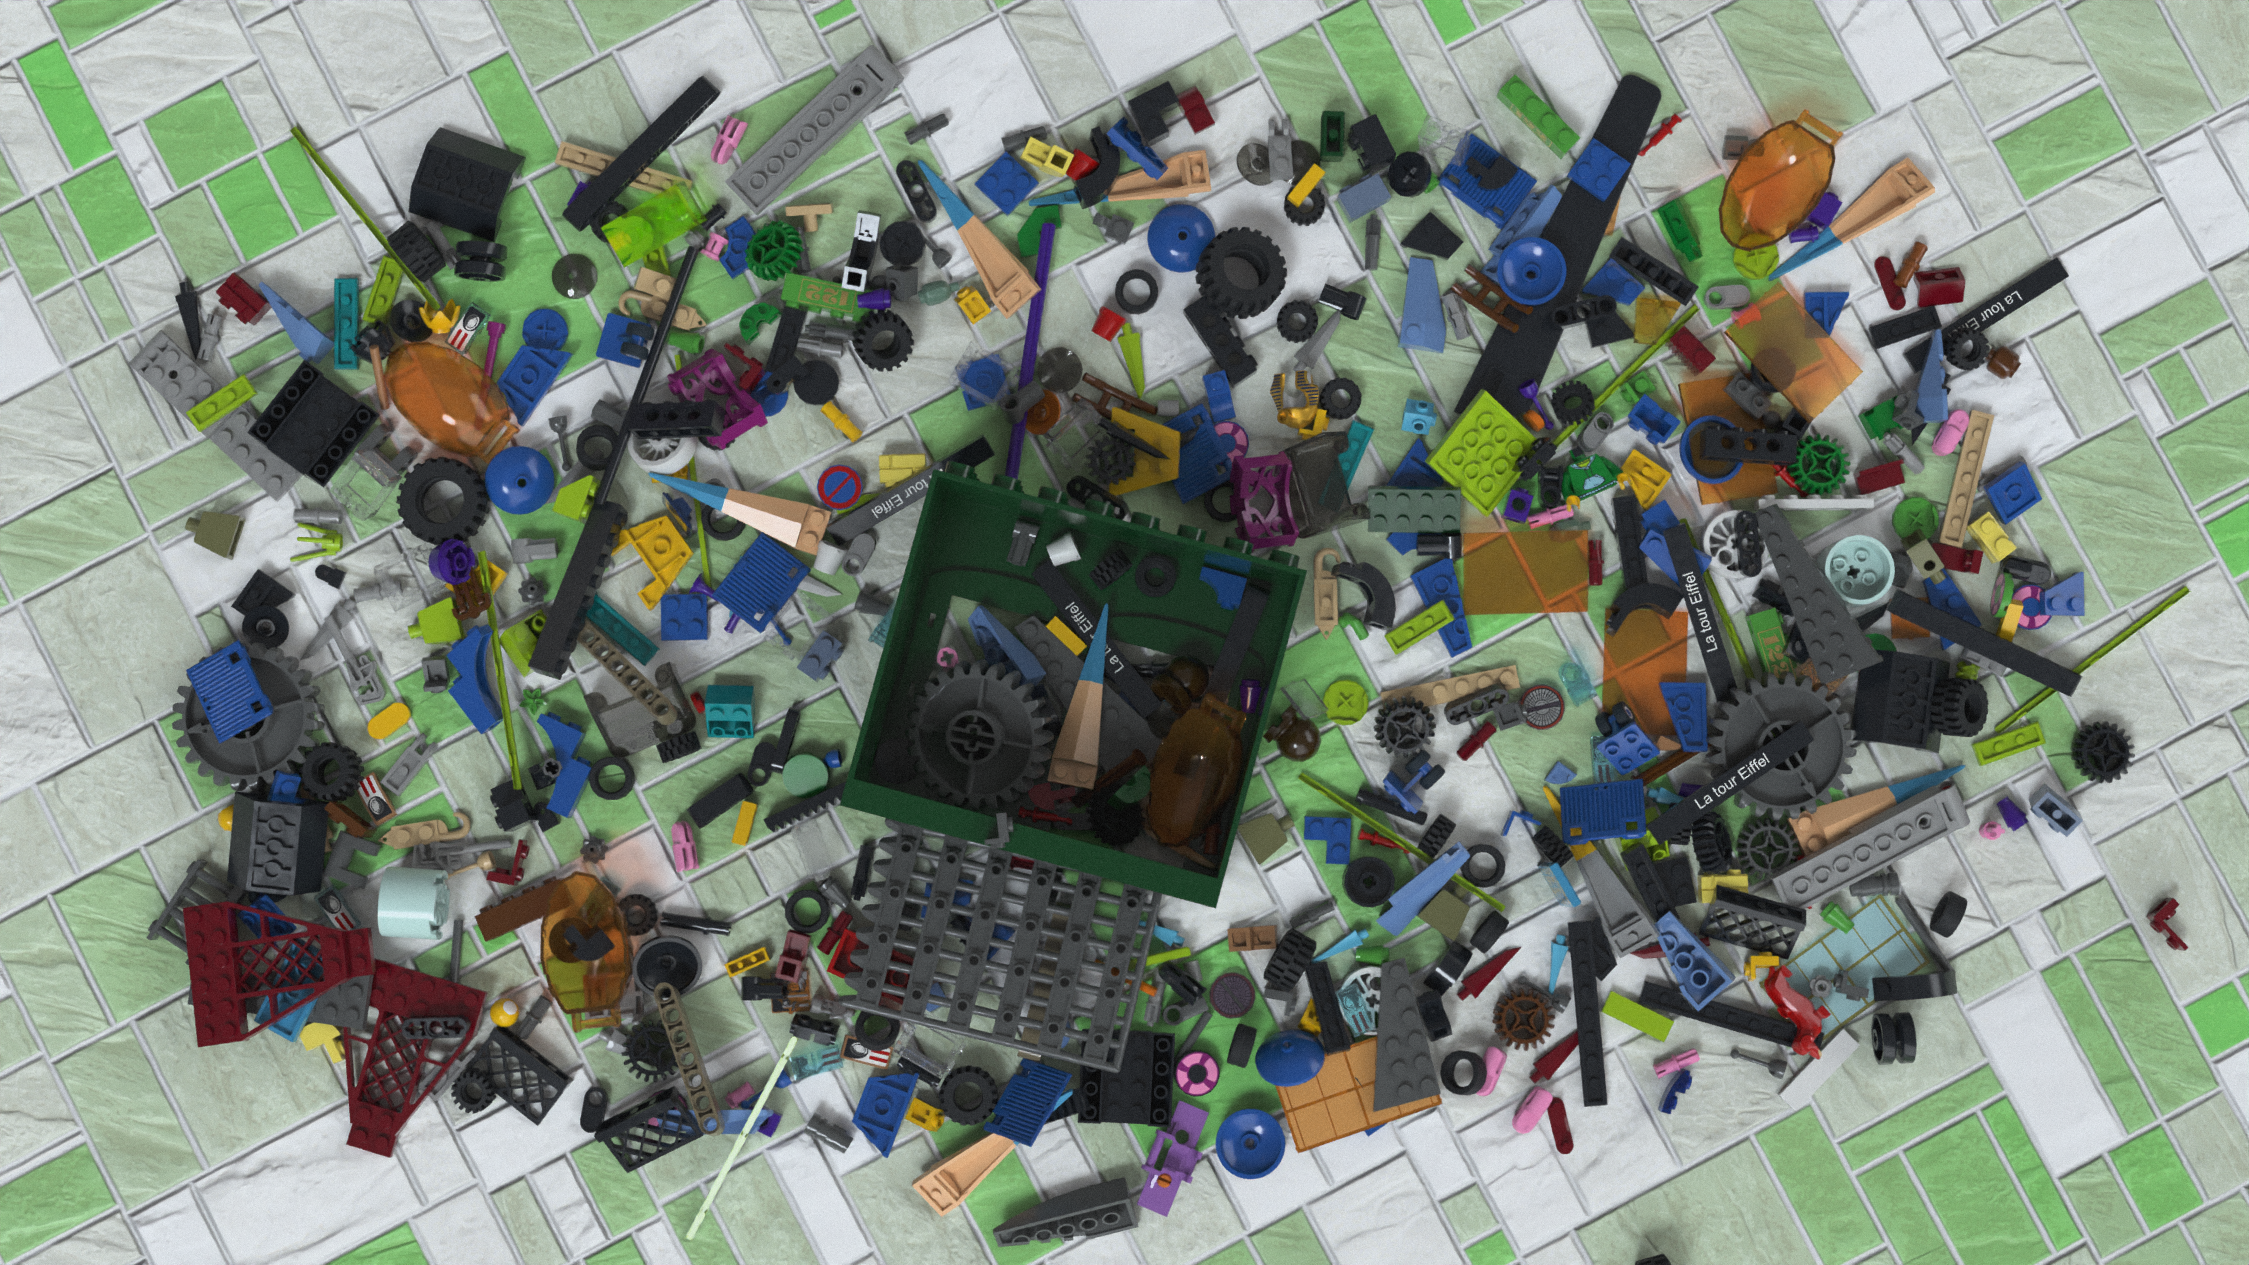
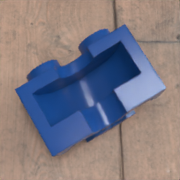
[1627,394,1681,446]

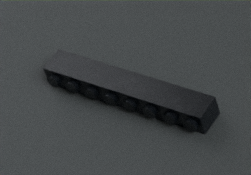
[528,500,628,680]

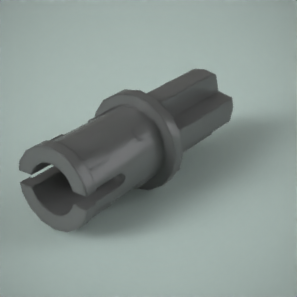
[904,114,949,145]
[1001,126,1047,152]
[795,227,811,274]
[516,995,553,1040]

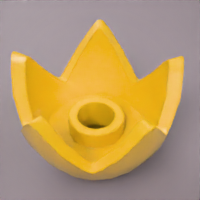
[419,299,461,333]

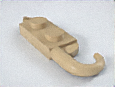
[618,290,707,332]
[1313,548,1341,640]
[378,812,470,850]
[1141,821,1216,871]

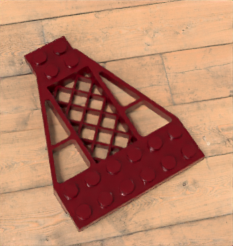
[183,901,376,1047]
[343,958,488,1158]

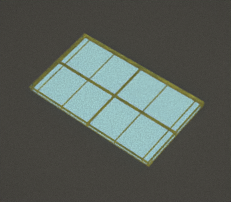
[1759,894,1930,1042]

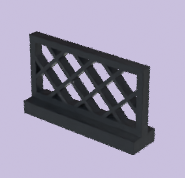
[1699,885,1806,960]
[465,1026,574,1126]
[594,1086,704,1173]

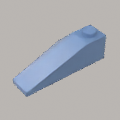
[1398,257,1446,354]
[259,281,334,364]
[1915,329,1948,424]
[968,605,1046,686]
[1654,911,1736,1011]

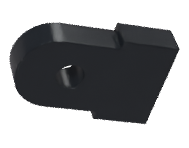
[315,565,346,589]
[534,802,560,832]

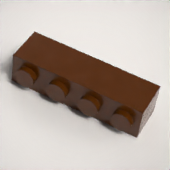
[474,876,574,942]

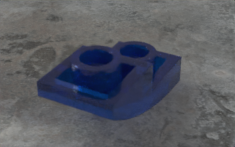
[1658,1069,1692,1114]

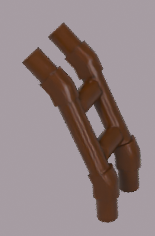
[1450,264,1533,333]
[1071,372,1158,432]

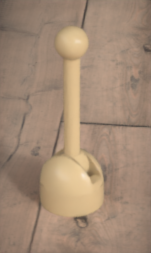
[444,851,496,881]

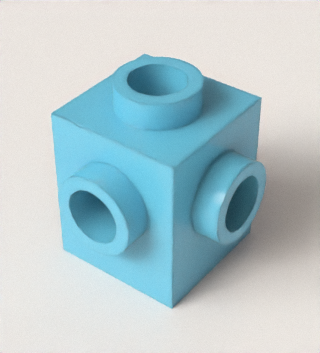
[1401,399,1437,435]

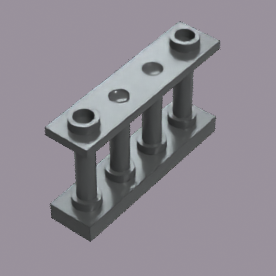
[147,859,249,965]

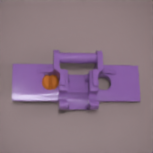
[1137,1100,1209,1217]

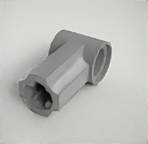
[511,538,559,564]

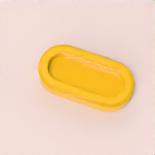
[367,703,411,739]

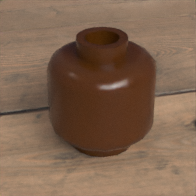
[1985,345,2021,379]

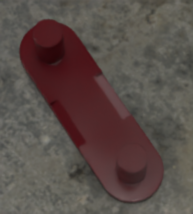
[1874,256,1906,311]
[1547,1097,1574,1154]

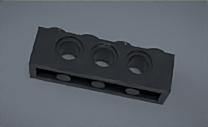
[1609,237,1699,306]
[1183,295,1258,388]
[628,399,726,439]
[1699,426,1797,466]

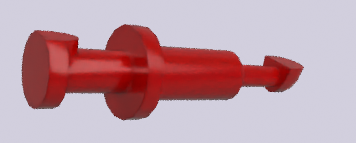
[1638,114,1682,156]
[1771,465,1808,497]
[1019,806,1072,825]
[1357,828,1410,854]

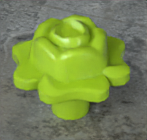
[1955,661,1980,680]

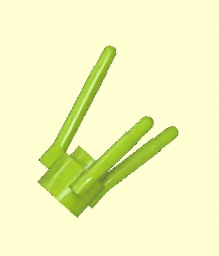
[290,522,343,562]

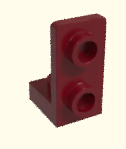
[724,343,766,395]
[1928,543,1984,574]
[486,839,530,886]
[2146,898,2188,951]

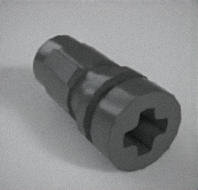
[1849,872,1900,897]
[803,1112,853,1154]

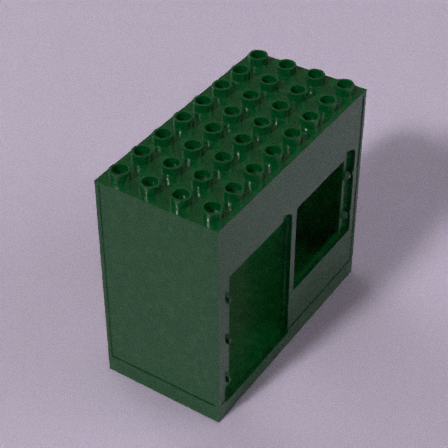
[840,461,1307,908]

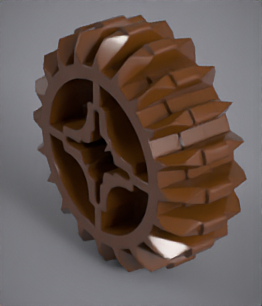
[1492,988,1555,1051]

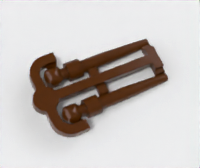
[451,566,492,621]

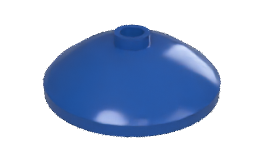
[1147,204,1216,273]
[1497,237,1567,305]
[1679,415,1745,484]
[484,446,554,515]
[1255,1029,1325,1087]
[1216,1109,1285,1179]

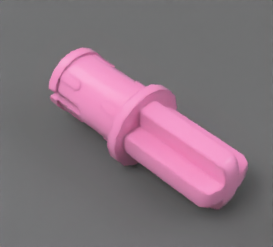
[1527,504,1574,530]
[1979,821,2005,840]
[1653,1048,1700,1079]

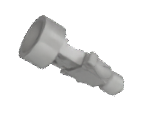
[809,994,855,1019]

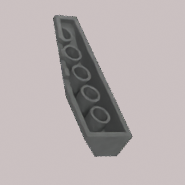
[993,1177,1139,1247]

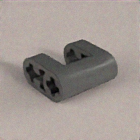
[354,423,418,486]
[323,830,381,889]

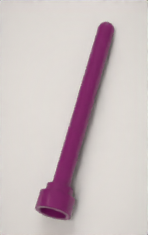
[473,321,506,431]

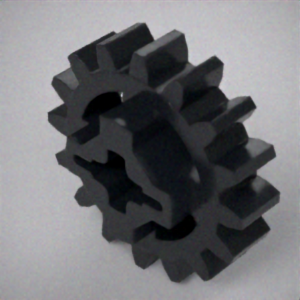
[1085,436,1136,485]

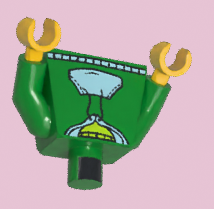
[1561,446,1633,512]

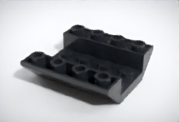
[408,127,526,242]
[247,360,380,488]
[1851,650,1950,754]
[227,791,329,896]
[1078,1029,1175,1127]

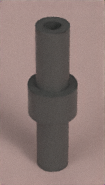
[1289,902,1335,929]

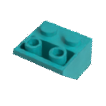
[705,685,755,738]

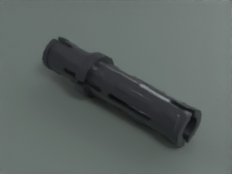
[660,912,732,936]

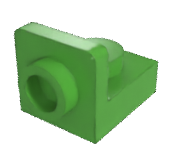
[1620,371,1656,406]

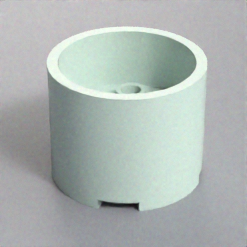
[1816,535,1895,608]
[378,866,450,940]

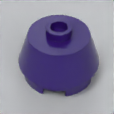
[428,539,475,585]

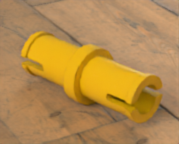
[820,401,863,443]

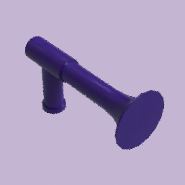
[689,573,740,634]

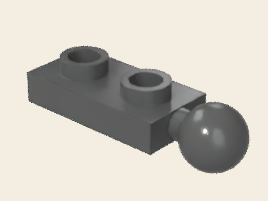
[1722,372,1781,429]

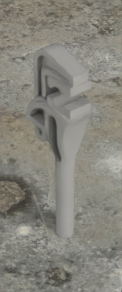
[324,615,386,705]
[411,839,511,874]

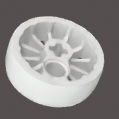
[627,433,698,475]
[1700,510,1769,579]
[1337,965,1381,1036]

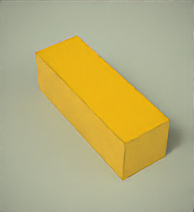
[1287,163,1326,208]
[1996,599,2024,642]
[1046,616,1087,657]
[732,801,758,846]
[724,946,771,978]

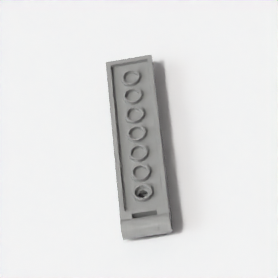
[725,45,905,216]
[129,330,303,501]
[1770,781,1970,909]

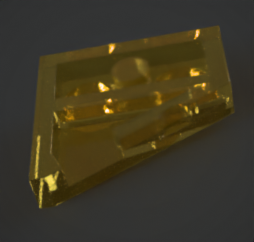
[1633,298,1681,345]

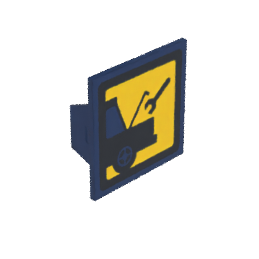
[662,492,692,538]

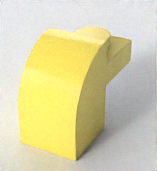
[1020,137,1074,177]
[299,1022,345,1064]

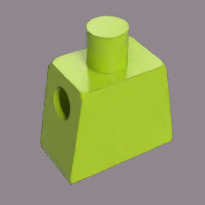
[408,597,466,645]

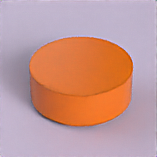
[1523,409,1545,432]

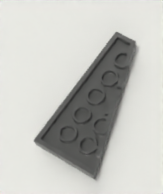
[1373,958,1441,1112]

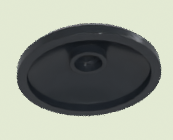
[632,935,702,998]

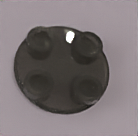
[1037,347,1083,393]

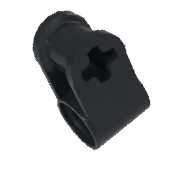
[1537,464,1563,509]

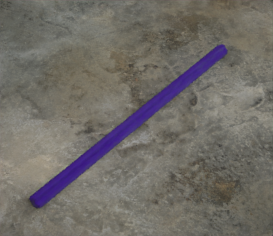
[1005,223,1056,479]

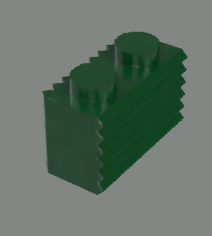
[1320,111,1345,162]

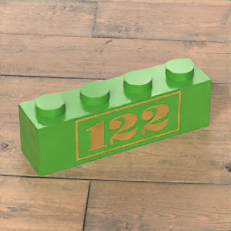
[1496,75,1580,159]
[781,273,875,323]
[1745,608,1798,682]

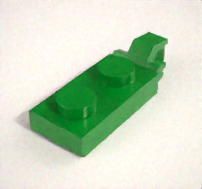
[1657,198,1703,262]

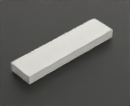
[1778,1028,1860,1111]

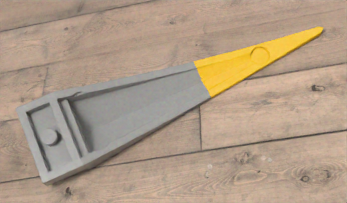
[1543,786,1660,958]

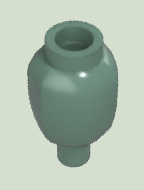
[917,280,960,306]
[1548,519,1591,543]

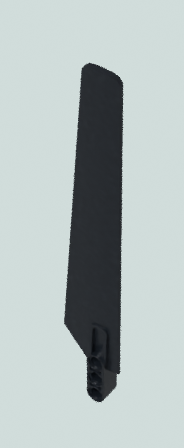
[1454,75,1662,416]

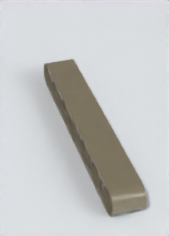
[576,619,677,725]
[1017,901,1071,1062]
[654,982,725,1137]

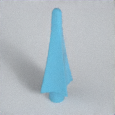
[1646,787,1684,805]
[1139,920,1185,947]
[1311,928,1369,964]
[1548,934,1569,995]

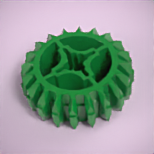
[745,220,804,281]
[1787,434,1851,495]

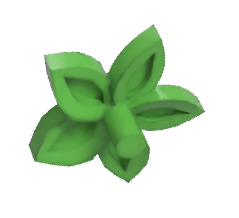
[519,688,547,715]

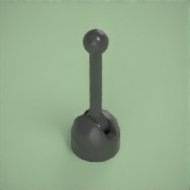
[910,222,952,269]
[832,275,886,290]
[548,416,571,471]
[1518,975,1571,1014]
[1730,1050,1787,1079]

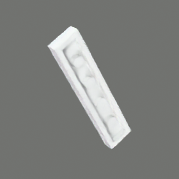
[1754,495,1874,511]

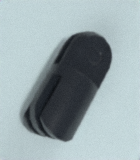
[2000,555,2051,584]
[1158,961,1207,1006]

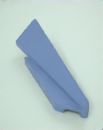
[1480,185,1562,287]
[657,1110,773,1135]

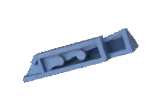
[1376,841,1470,936]

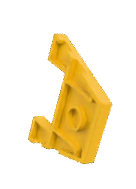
[1109,407,1181,496]
[611,516,694,611]

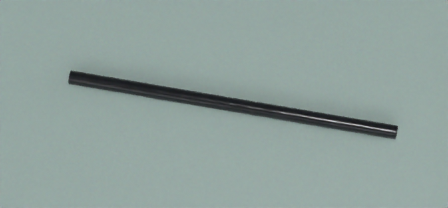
[593,246,699,506]

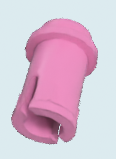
[725,1081,755,1109]

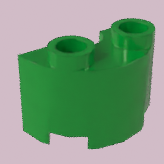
[739,302,782,345]
[1858,395,1903,441]
[1106,765,1151,811]

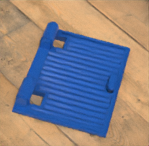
[1438,133,1537,230]
[1162,403,1232,504]
[711,532,811,633]
[186,640,274,743]
[1560,779,1647,846]
[983,1058,1072,1147]

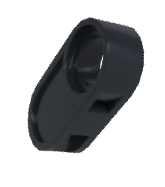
[747,742,776,787]
[580,1086,608,1133]

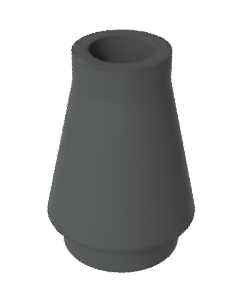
[854,591,890,617]
[818,875,852,909]

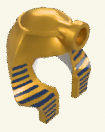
[1270,370,1319,429]

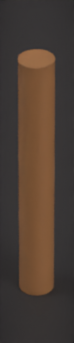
[369,345,390,410]

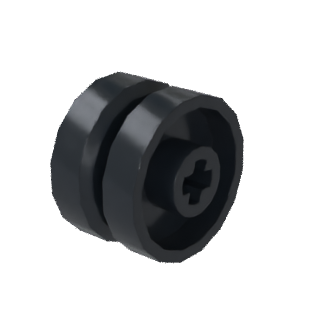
[454,241,507,282]
[1342,856,1395,907]
[1871,1012,1917,1065]

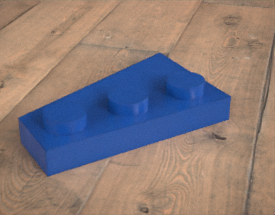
[1107,117,1168,180]

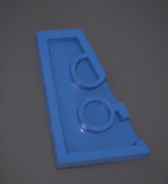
[1639,526,1712,587]
[1922,568,1982,651]
[1658,682,1708,752]

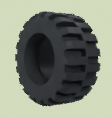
[1195,227,1287,319]
[397,457,490,546]

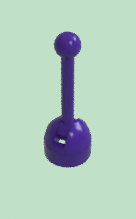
[1518,379,1554,430]

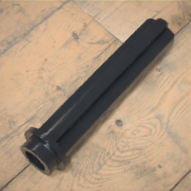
[1355,788,1428,825]

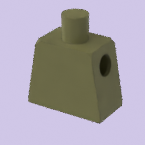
[185,511,246,560]
[1900,528,1946,584]
[1237,813,1295,865]
[1416,883,1470,941]

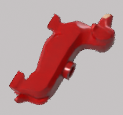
[1764,965,1831,1060]

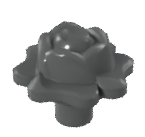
[518,577,547,605]
[580,836,608,864]

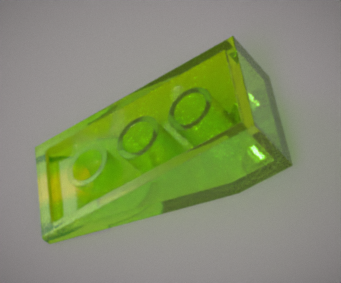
[601,181,707,268]

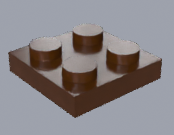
[324,801,377,838]

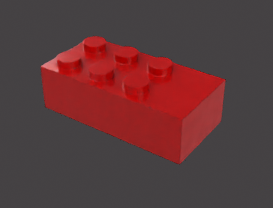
[827,928,915,1005]

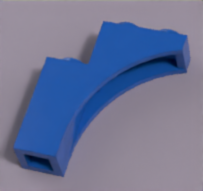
[446,624,503,734]
[537,712,592,818]

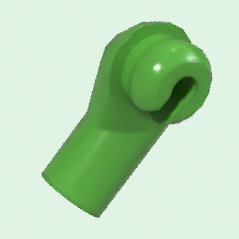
[1338,612,1369,640]

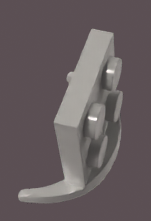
[582,956,644,1025]

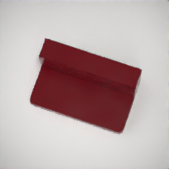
[1913,267,1965,307]
[1853,459,1905,495]

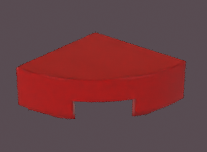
[690,690,705,714]

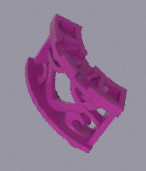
[667,348,768,450]
[1230,451,1299,553]

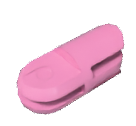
[711,115,748,165]
[1931,409,1970,456]
[671,821,699,872]
[1476,1047,1507,1096]
[1512,1086,1553,1134]

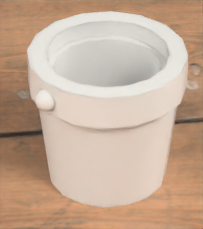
[1046,531,1082,566]
[814,540,848,575]

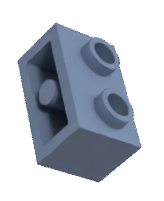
[1337,173,1391,223]
[796,630,844,682]
[2029,783,2083,837]

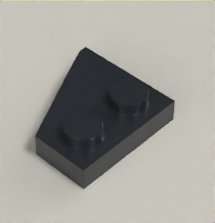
[1400,212,1464,260]
[1581,302,1635,348]
[231,569,296,616]
[1653,857,1697,907]
[1567,917,1617,981]

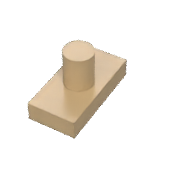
[785,203,833,232]
[633,267,676,300]

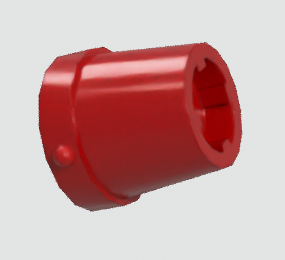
[1066,148,1100,181]
[1091,306,1127,342]

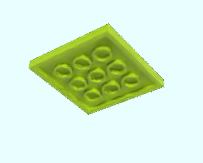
[1425,389,1536,517]

